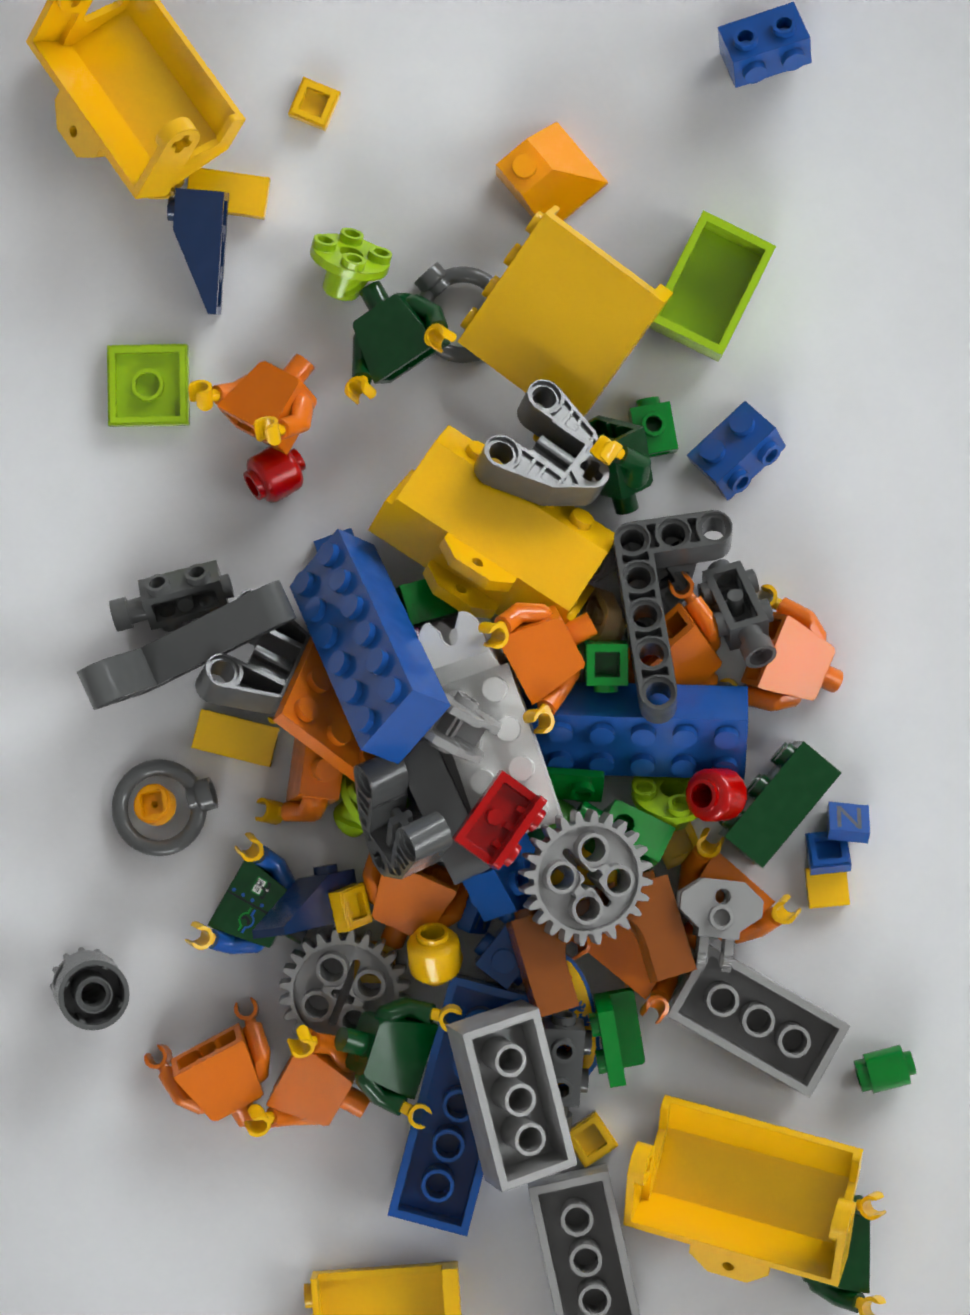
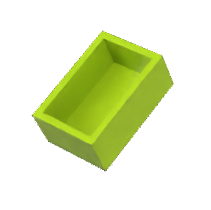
[649,210,776,362]

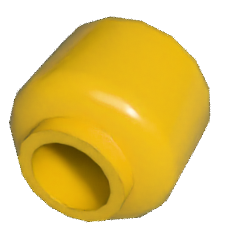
[407,923,462,986]

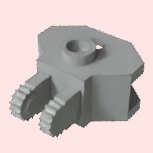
[424,691,502,764]
[676,878,764,973]

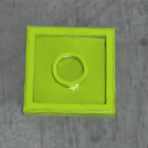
[107,344,190,427]

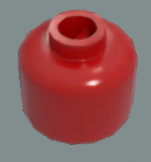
[243,446,306,503]
[686,768,747,822]

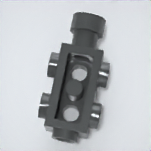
[697,559,777,668]
[109,560,235,632]
[542,1010,592,1132]

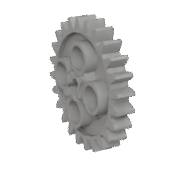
[518,809,653,946]
[279,926,411,1035]

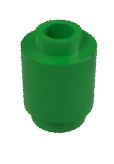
[853,1044,917,1094]

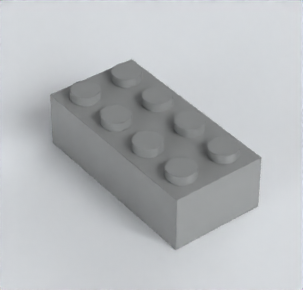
[667,944,850,1098]
[446,999,578,1192]
[528,1164,640,1315]

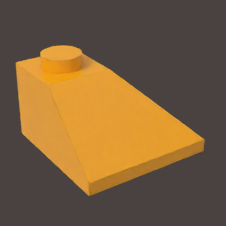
[496,122,608,221]

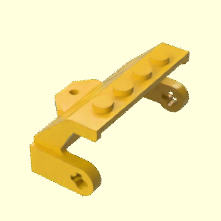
[26,0,246,199]
[368,425,615,623]
[623,1095,864,1287]

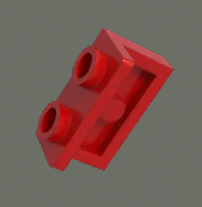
[452,770,547,870]

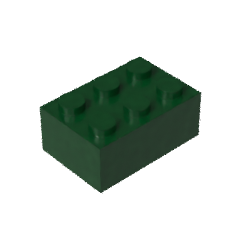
[718,741,842,868]

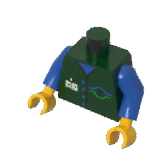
[185,832,308,954]

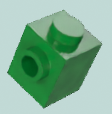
[628,396,678,458]
[584,640,628,693]

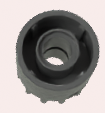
[50,947,130,1030]

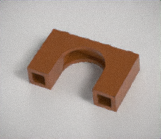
[505,870,697,1018]

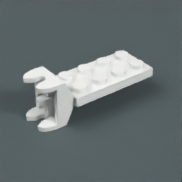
[419,611,563,833]

